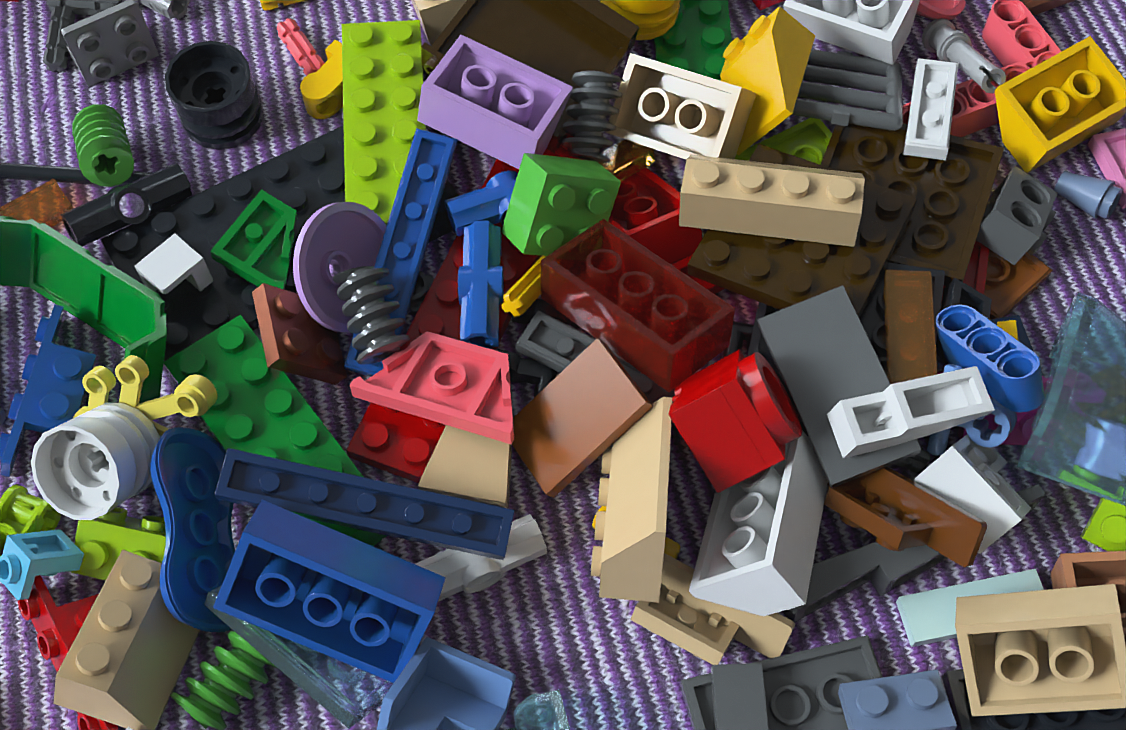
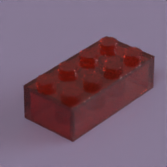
[541,219,735,392]

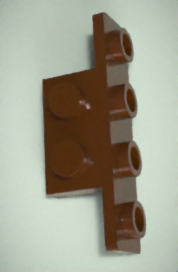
[824,467,987,567]

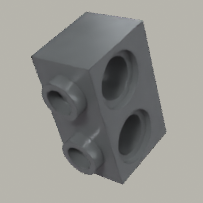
[976,166,1058,265]

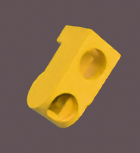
[300,40,343,119]

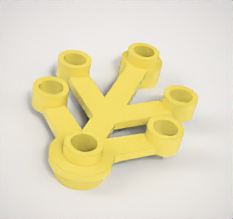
[73,355,217,437]

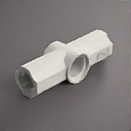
[415,514,547,601]

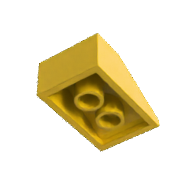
[720,6,815,155]

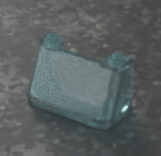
[1017,292,1126,506]

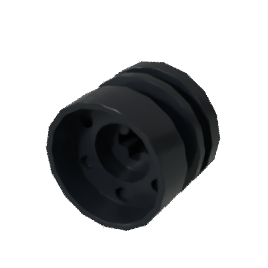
[164,41,264,150]

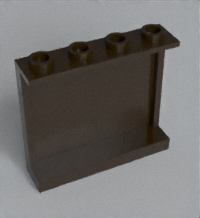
[421,0,639,153]

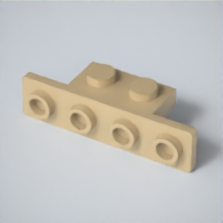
[630,553,795,665]

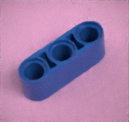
[936,305,1045,413]

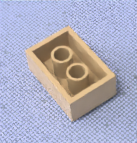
[606,53,757,159]

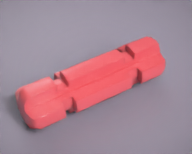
[277,18,325,76]

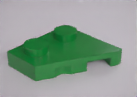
[210,189,297,290]

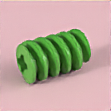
[72,104,134,187]
[170,620,283,730]

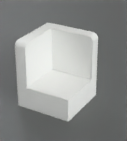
[134,234,213,294]

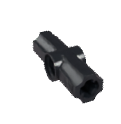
[60,163,192,247]

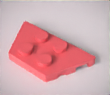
[350,331,514,445]

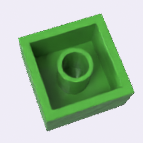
[501,153,621,259]

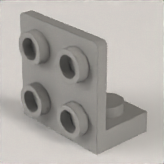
[61,0,159,87]

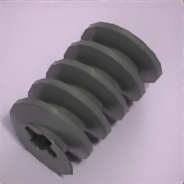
[560,71,625,163]
[333,266,410,364]

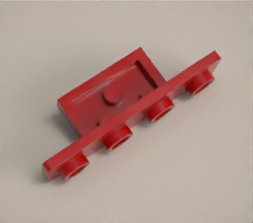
[18,575,118,730]

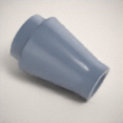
[1054,170,1123,219]

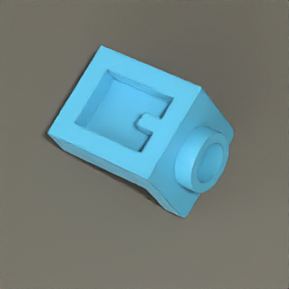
[0,529,84,600]

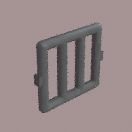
[791,49,903,131]

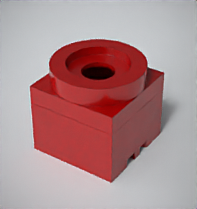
[668,349,802,493]

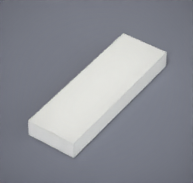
[903,58,958,160]

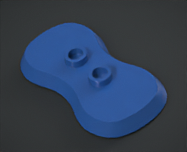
[150,427,241,632]

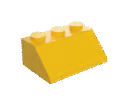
[994,36,1126,173]

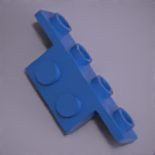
[0,304,96,477]

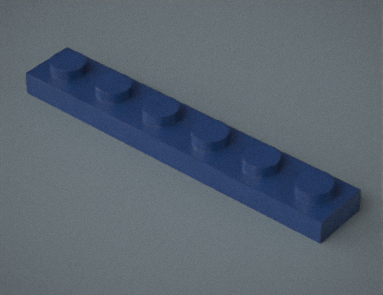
[215,448,514,560]

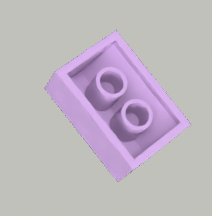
[417,35,573,169]

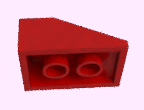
[600,160,703,281]

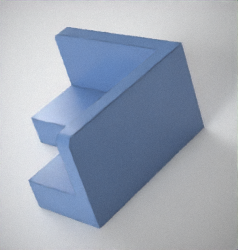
[377,637,516,730]

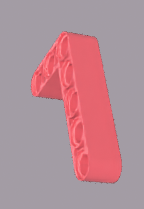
[903,0,1062,137]

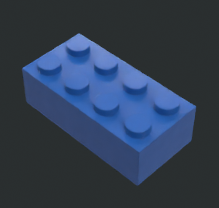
[213,499,446,683]

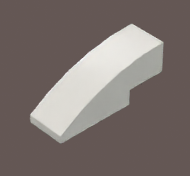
[827,366,995,458]

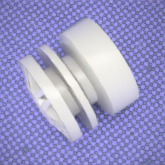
[31,402,160,520]

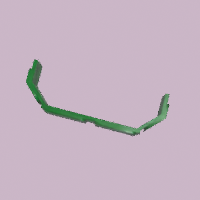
[0,216,167,403]

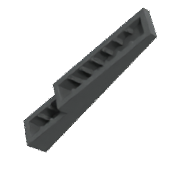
[782,484,1046,623]

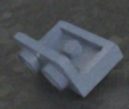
[838,669,957,730]

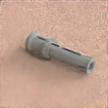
[922,18,1006,93]

